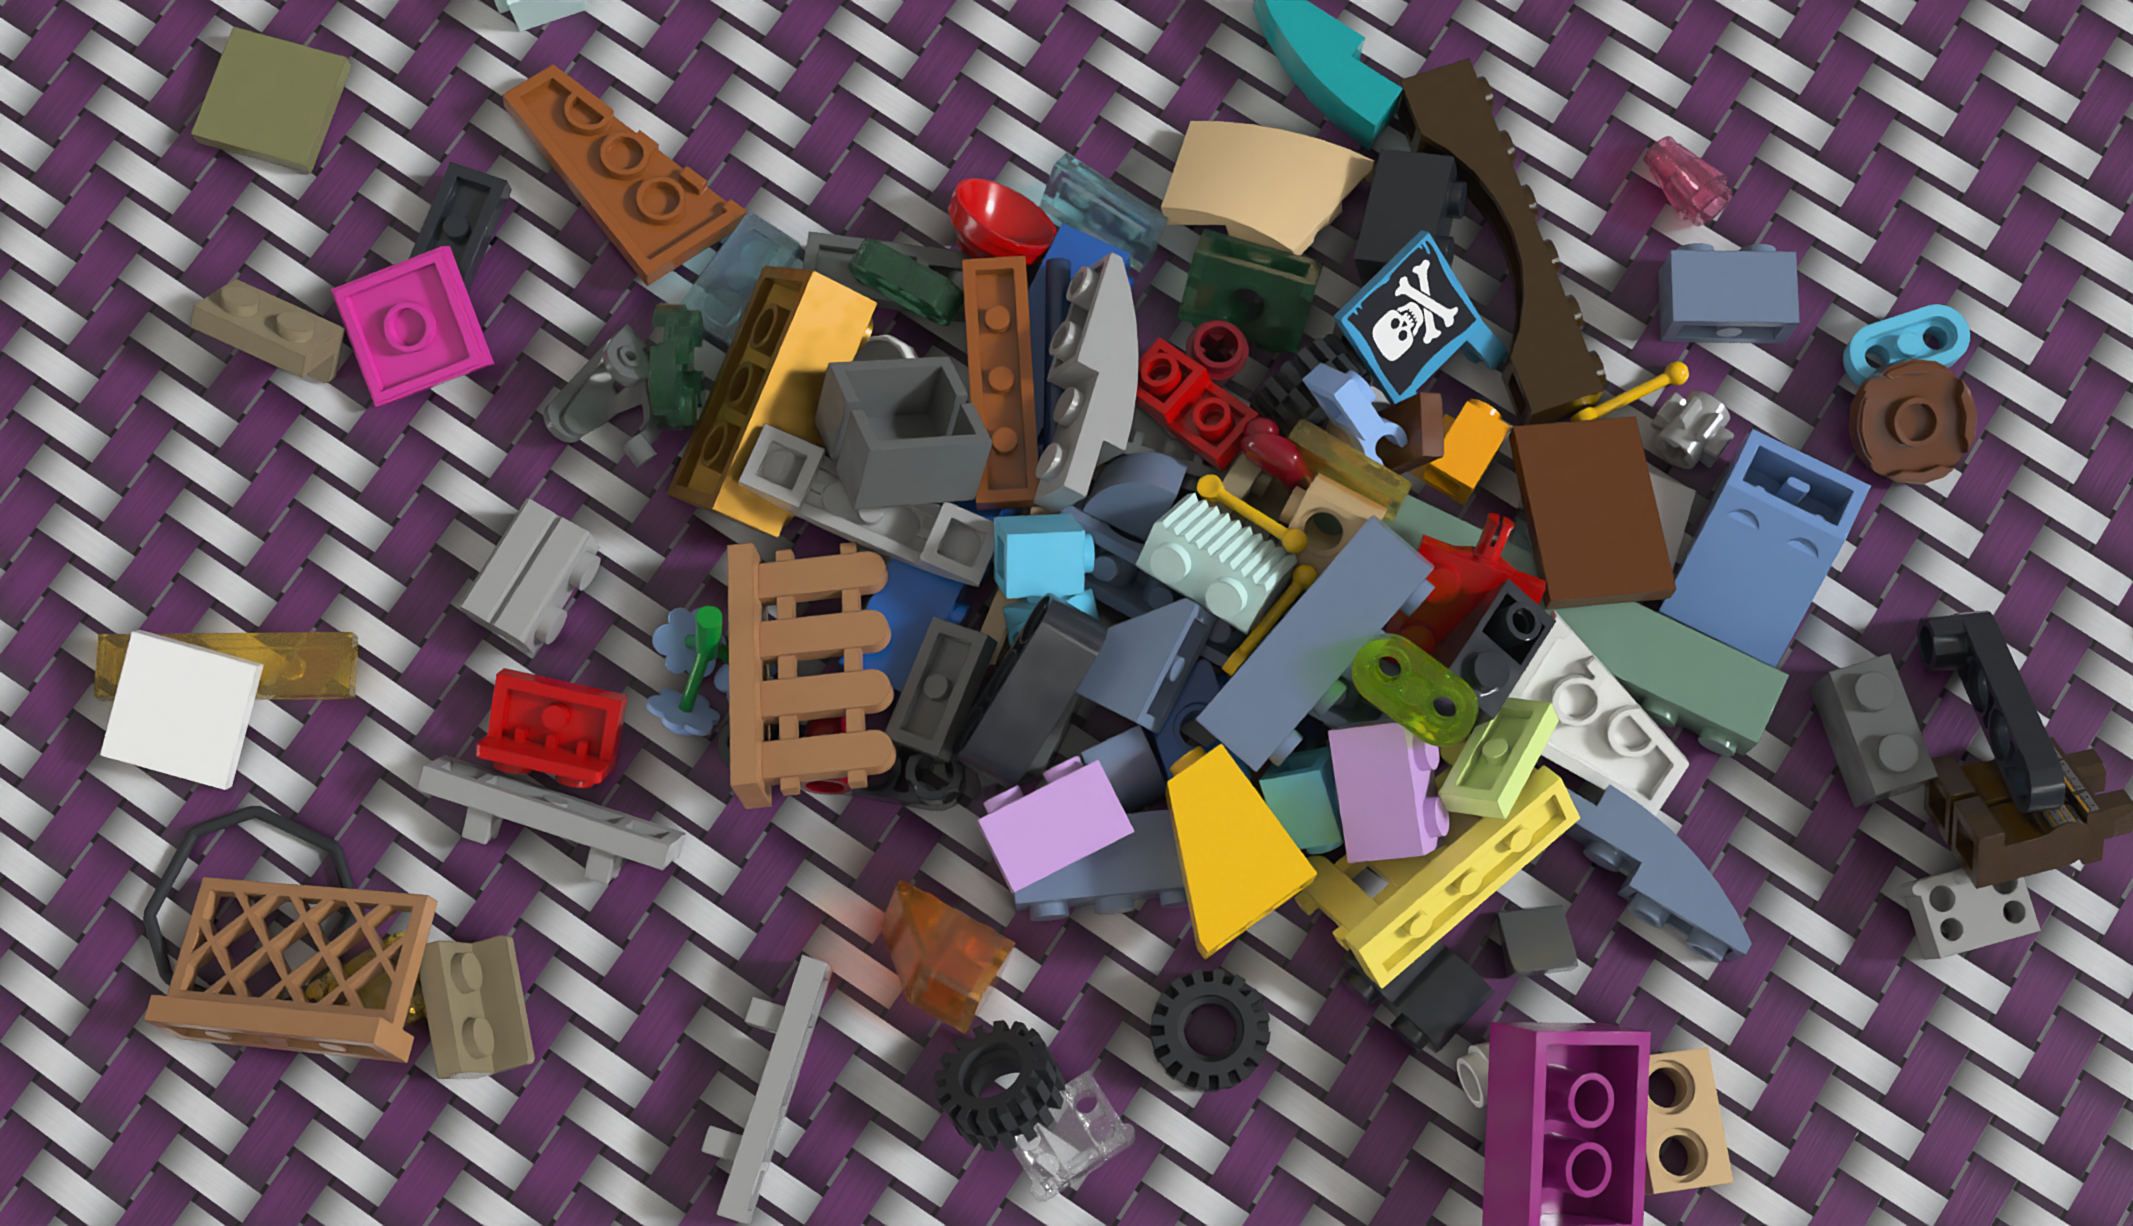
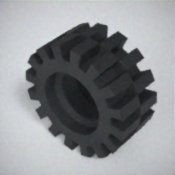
[1249,334,1369,445]
[1150,968,1271,1092]
[934,1020,1066,1152]

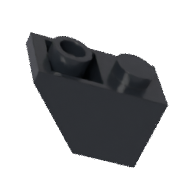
[1405,579,1556,735]

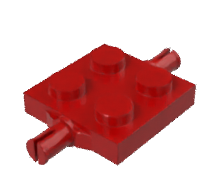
[1376,513,1546,720]

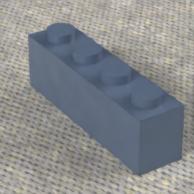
[1195,515,1435,772]
[1014,800,1267,921]

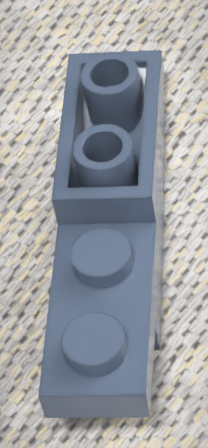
[1558,784,1752,963]

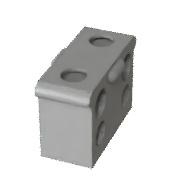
[1897,867,2041,960]

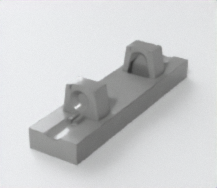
[417,755,686,884]
[701,955,833,1224]

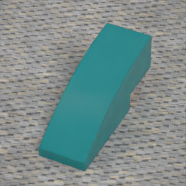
[1253,0,1403,150]

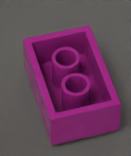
[1482,1022,1651,1226]

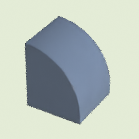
[1082,452,1188,541]
[1080,725,1166,814]

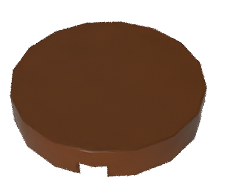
[1848,359,1977,485]

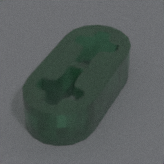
[848,238,964,326]

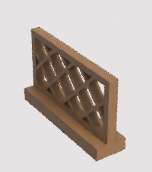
[144,877,438,1063]

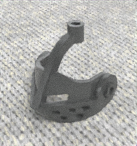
[543,322,664,469]

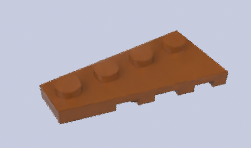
[502,64,748,286]

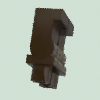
[1924,737,2133,889]

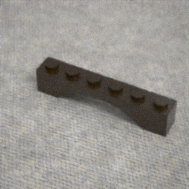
[1396,58,1606,426]

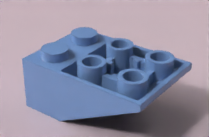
[1657,429,1871,668]

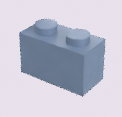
[1658,243,1800,344]

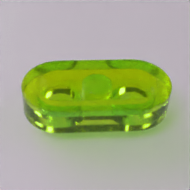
[1352,633,1479,747]

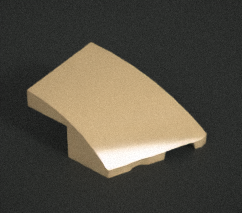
[1161,121,1376,260]

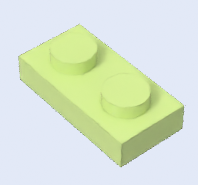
[1438,697,1559,819]

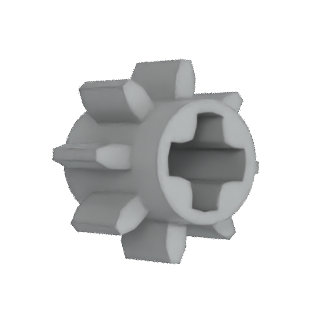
[1651,391,1734,469]

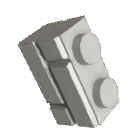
[459,498,601,654]

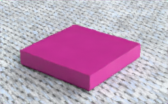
[330,246,494,407]

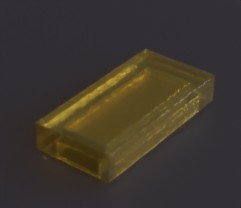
[1288,419,1412,522]

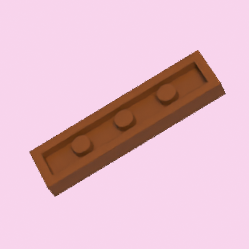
[962,256,1040,510]

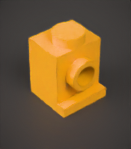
[1410,399,1511,506]

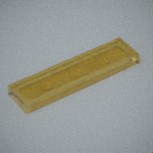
[94,632,358,701]

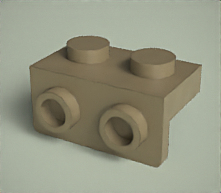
[191,279,345,383]

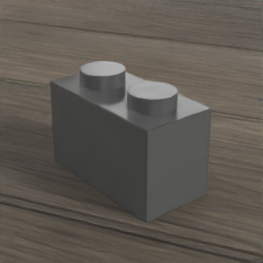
[1809,653,1938,808]

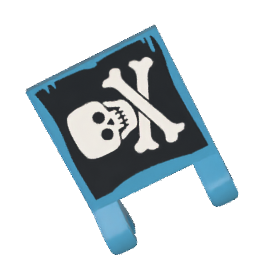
[1333,230,1508,405]

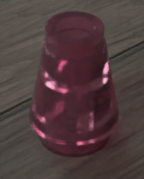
[1643,136,1733,227]

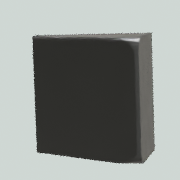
[1496,905,1578,979]

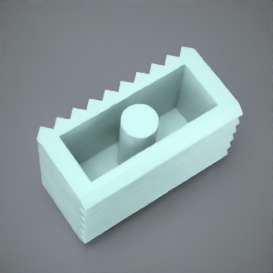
[1136,493,1298,635]

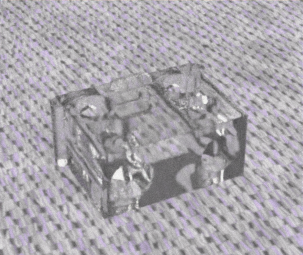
[1012,1070,1136,1202]

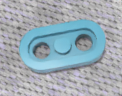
[1843,304,1970,386]

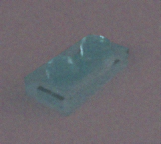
[1039,152,1169,272]
[677,210,802,347]

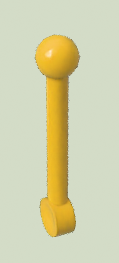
[1570,361,1689,421]
[1197,474,1308,554]
[1221,564,1318,677]

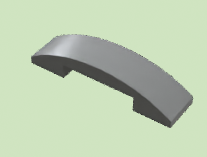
[739,424,994,587]

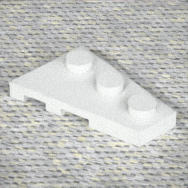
[1508,609,1689,816]

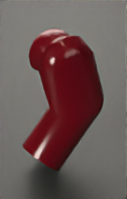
[1240,417,1315,496]

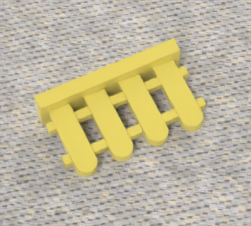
[1294,732,1580,989]

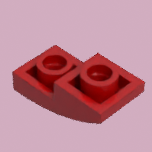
[1135,337,1260,472]

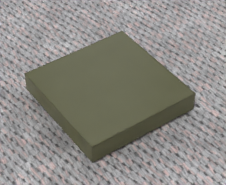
[191,26,352,174]

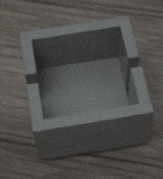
[814,356,992,509]

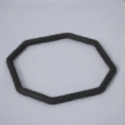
[143,806,356,1001]

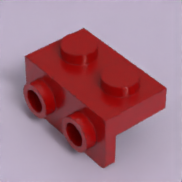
[475,668,628,788]

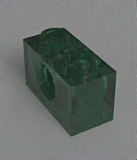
[1177,229,1324,353]

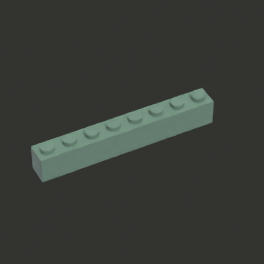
[1284,453,1789,756]

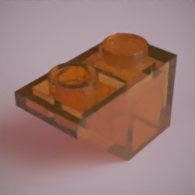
[881,879,1016,1035]

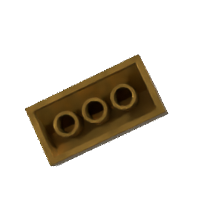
[667,265,877,538]

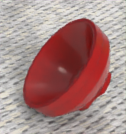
[948,178,1057,266]

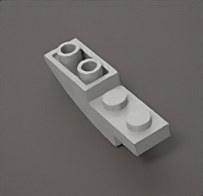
[1033,252,1139,513]

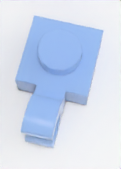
[1302,363,1408,470]

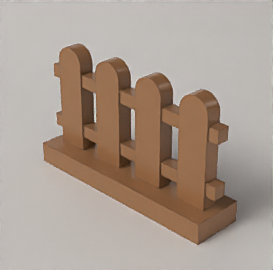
[727,542,896,809]

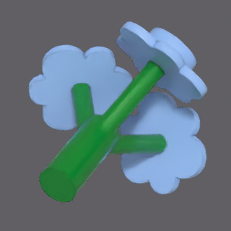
[646,606,778,736]

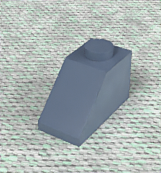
[1075,598,1218,734]

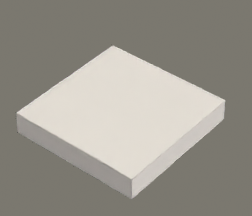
[100,630,264,790]

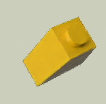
[1165,744,1317,959]

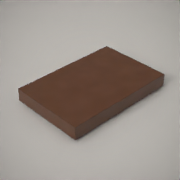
[1508,416,1676,610]

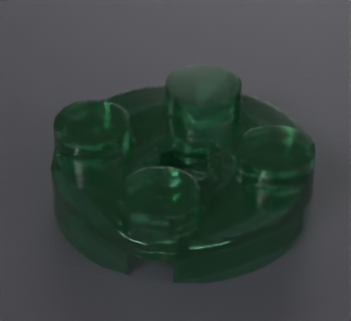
[649,304,706,431]

